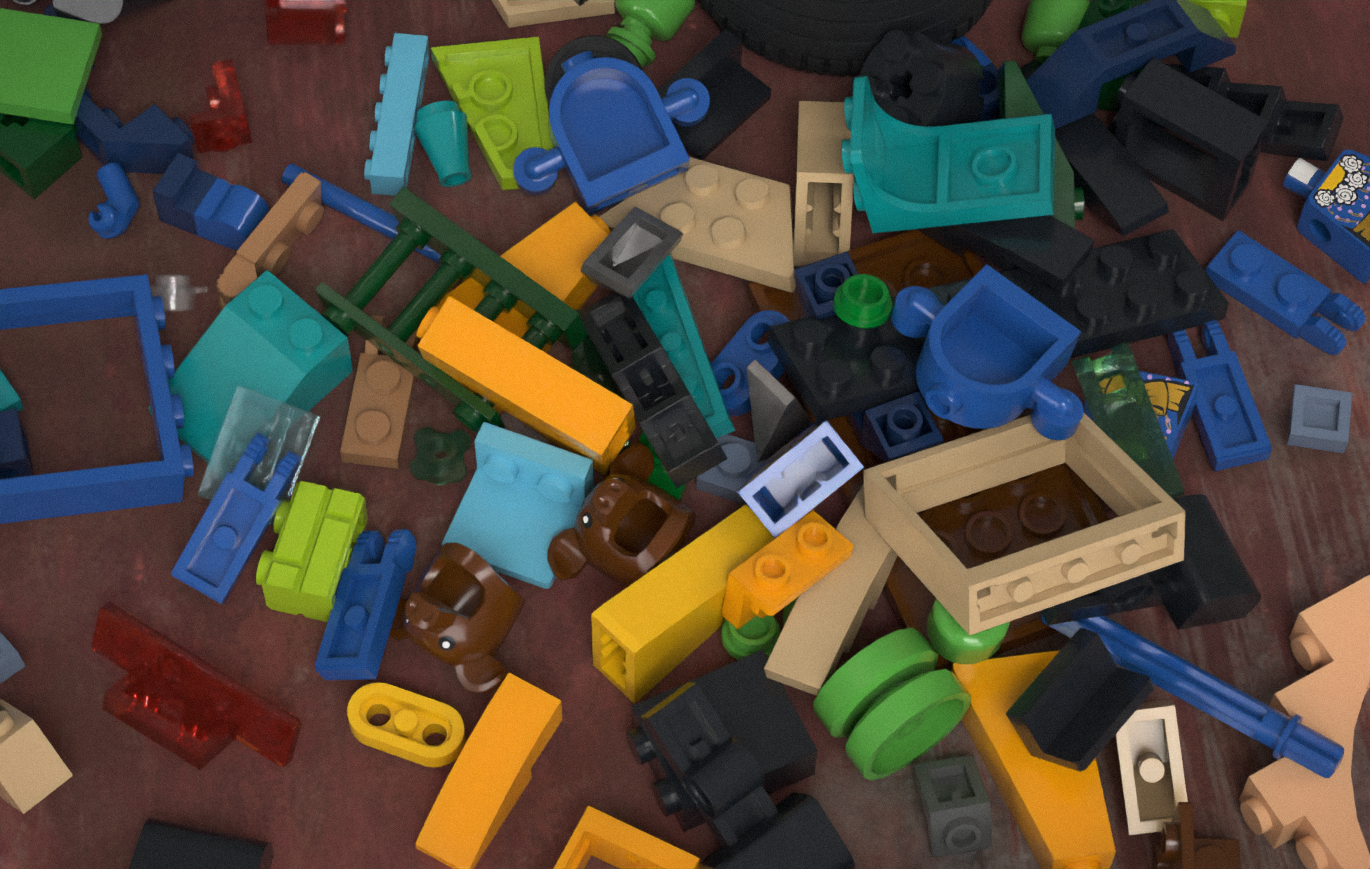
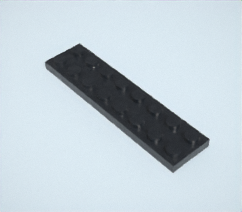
[768,229,1229,423]

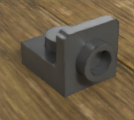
[914,754,992,857]

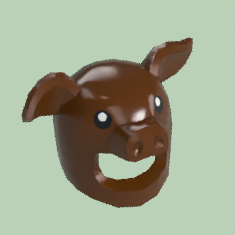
[547,441,696,587]
[389,542,526,694]

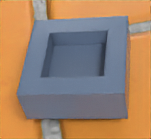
[1286,384,1352,453]
[696,434,770,506]

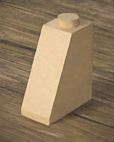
[793,101,854,267]

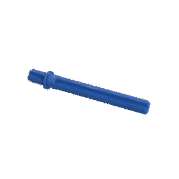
[1041,615,1344,778]

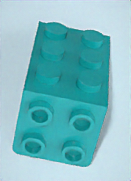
[842,76,1055,233]

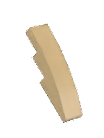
[764,484,898,696]

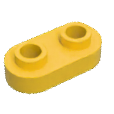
[347,682,466,768]

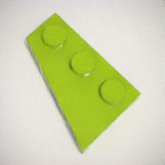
[431,37,557,190]

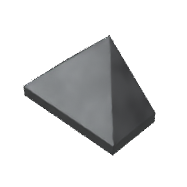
[581,206,683,298]
[747,360,811,463]

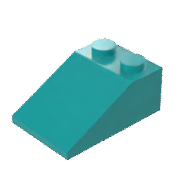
[148,270,353,478]

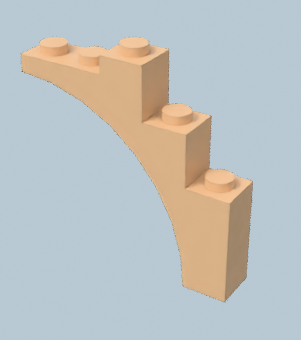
[1239,575,1370,869]

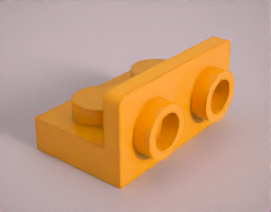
[721,510,854,629]

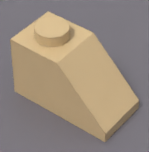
[1115,699,1188,835]

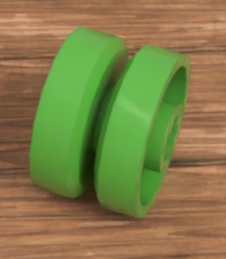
[813,627,971,781]

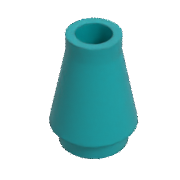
[414,101,472,187]

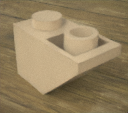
[0,698,73,814]

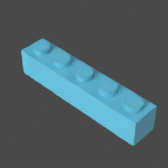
[364,33,430,196]

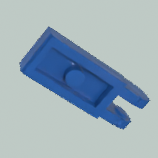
[1205,230,1366,356]
[1167,320,1272,471]
[171,433,302,604]
[314,529,417,680]

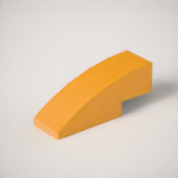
[415,673,562,869]

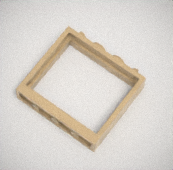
[863,413,1185,636]

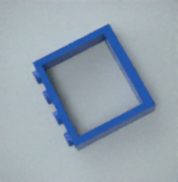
[0,274,193,524]

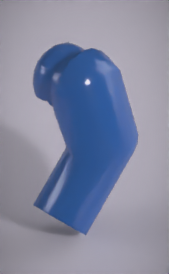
[88,162,140,239]

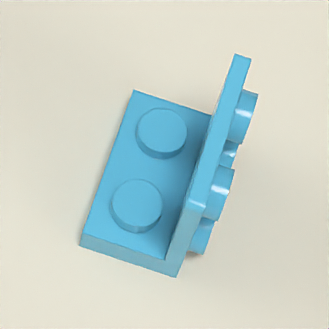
[442,422,594,589]

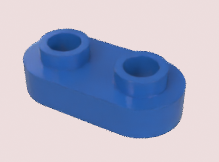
[712,310,790,416]

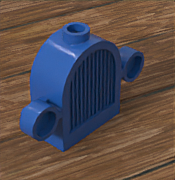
[513,51,710,216]
[890,264,1084,440]

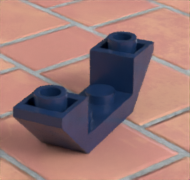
[1026,0,1237,129]
[43,3,195,174]
[794,251,943,462]

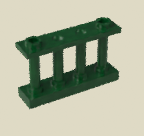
[315,186,587,434]

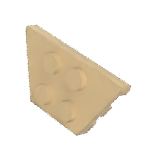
[599,157,796,293]

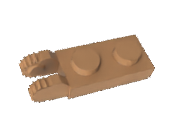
[216,172,324,312]
[340,315,420,469]

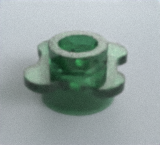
[410,427,471,485]

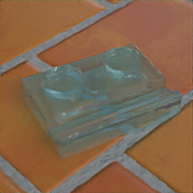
[197,386,320,525]

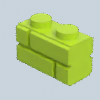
[256,481,368,622]

